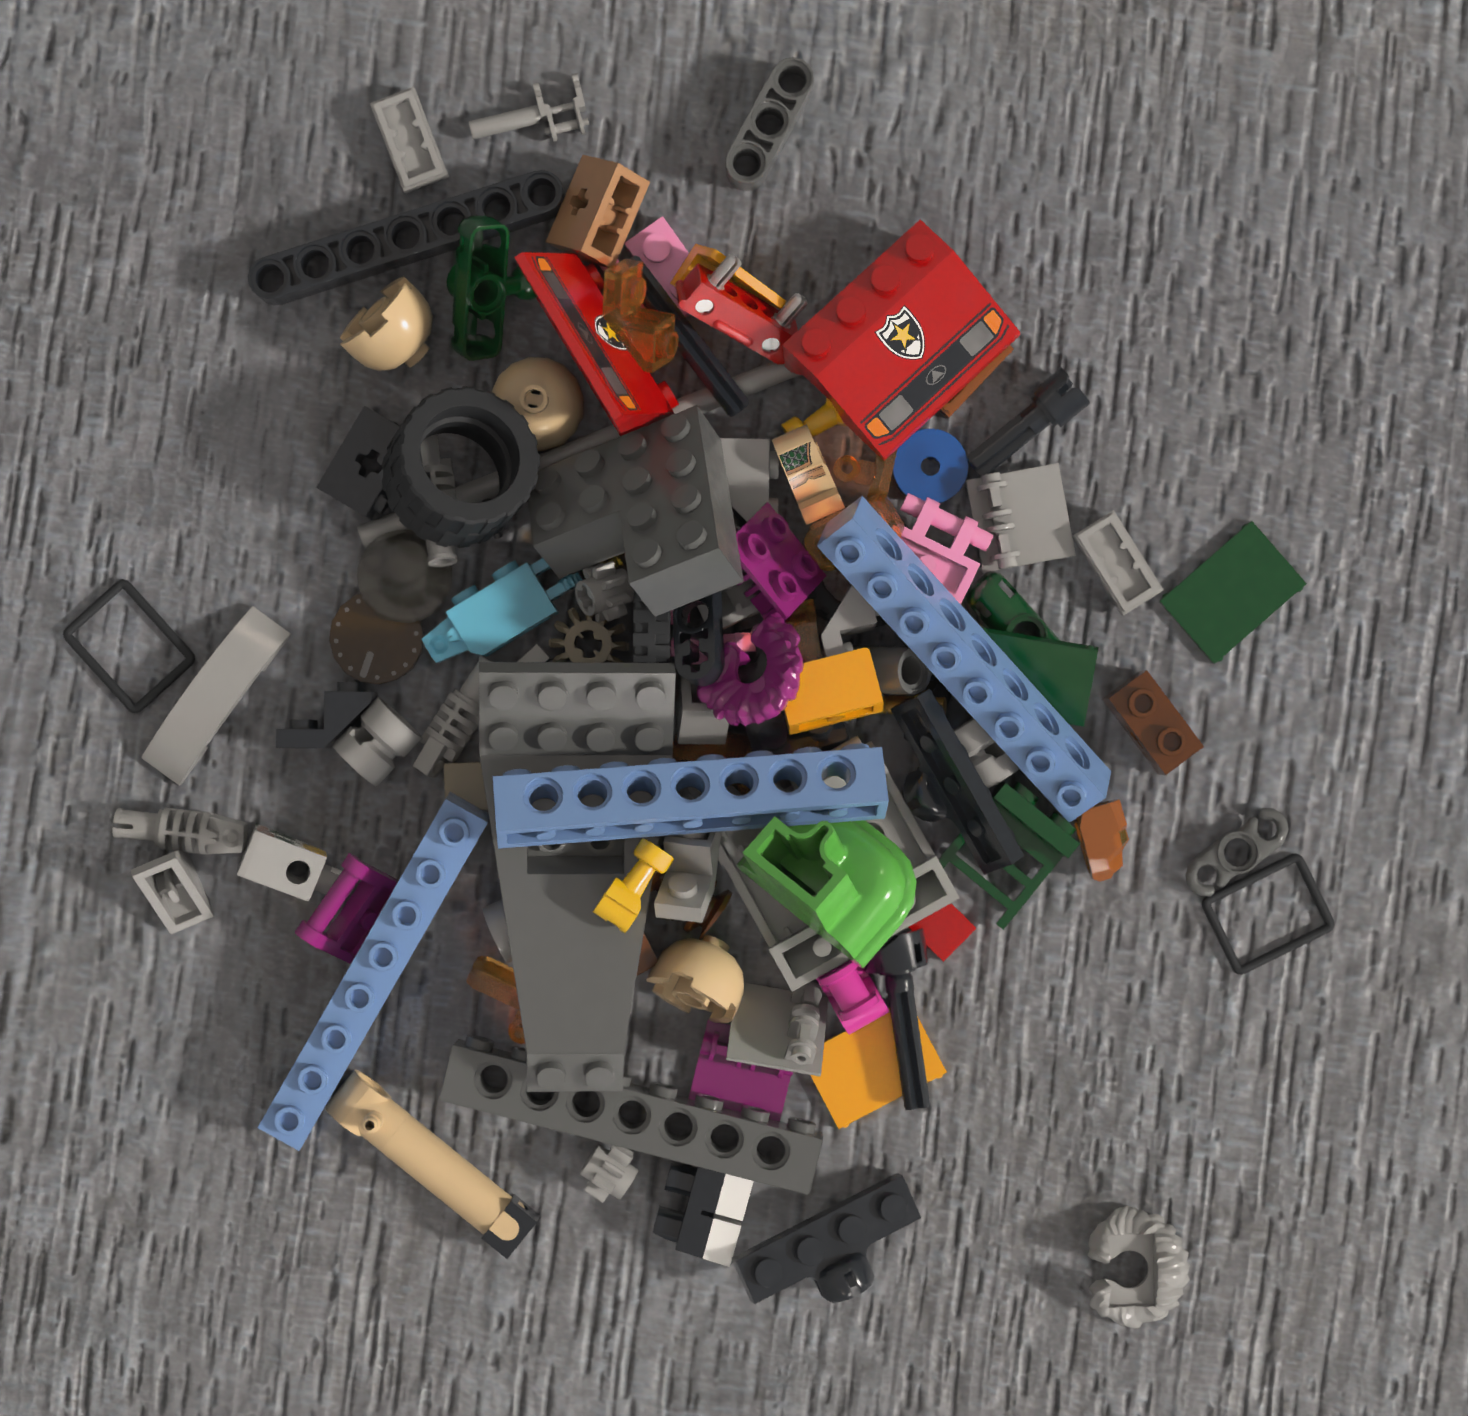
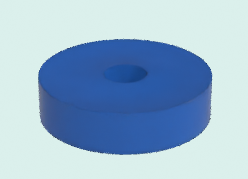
[892,429,968,504]

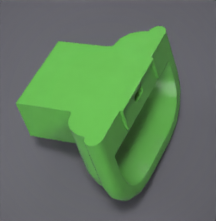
[736,816,917,968]

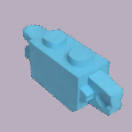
[422,558,583,663]

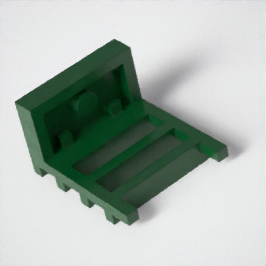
[938,781,1080,930]

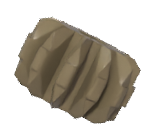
[549,608,630,663]

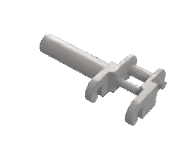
[469,73,589,142]

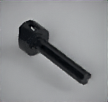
[865,928,930,1110]

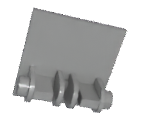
[966,463,1076,573]
[726,979,828,1077]

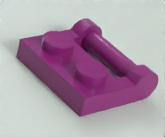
[294,853,399,964]

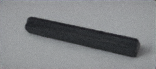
[619,256,749,417]

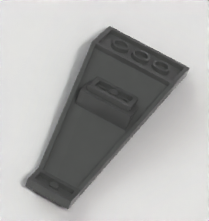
[479,662,676,1092]

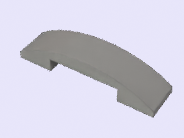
[141,606,291,786]

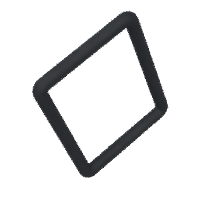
[63,579,195,713]
[1201,853,1335,975]

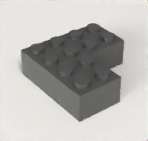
[528,405,744,617]

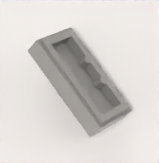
[370,86,449,194]
[1072,510,1164,616]

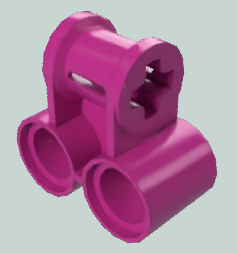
[816,959,890,1035]

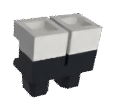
[653,1163,754,1267]

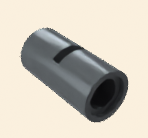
[852,645,931,695]

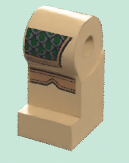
[772,424,845,525]

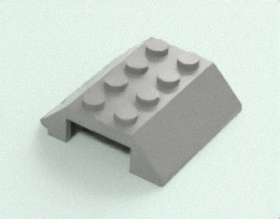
[718,735,960,992]

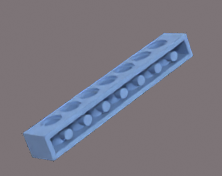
[817,496,1111,823]
[492,743,889,849]
[258,792,489,1151]

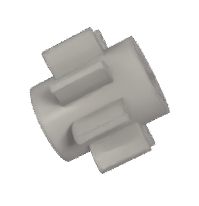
[575,562,634,622]
[579,1144,638,1203]

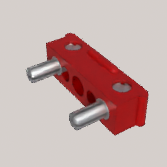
[675,254,808,365]

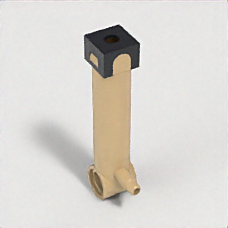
[325,1070,540,1259]

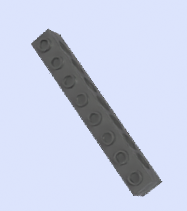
[439,1035,823,1195]

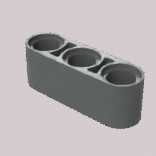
[726,57,814,191]

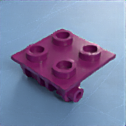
[736,502,827,620]
[688,1019,793,1122]

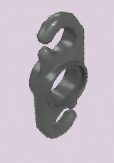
[1185,808,1289,897]

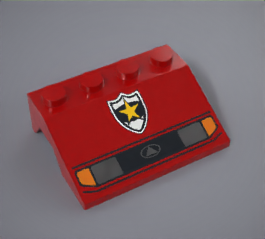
[782,220,1020,461]
[514,252,679,436]

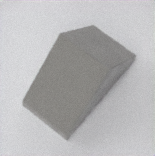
[131,849,214,934]

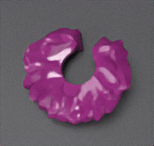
[697,614,804,726]

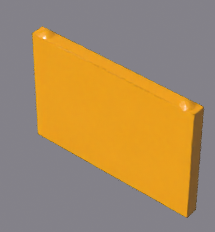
[810,1007,947,1129]

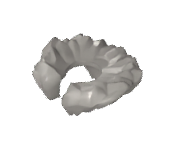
[1088,1206,1190,1329]

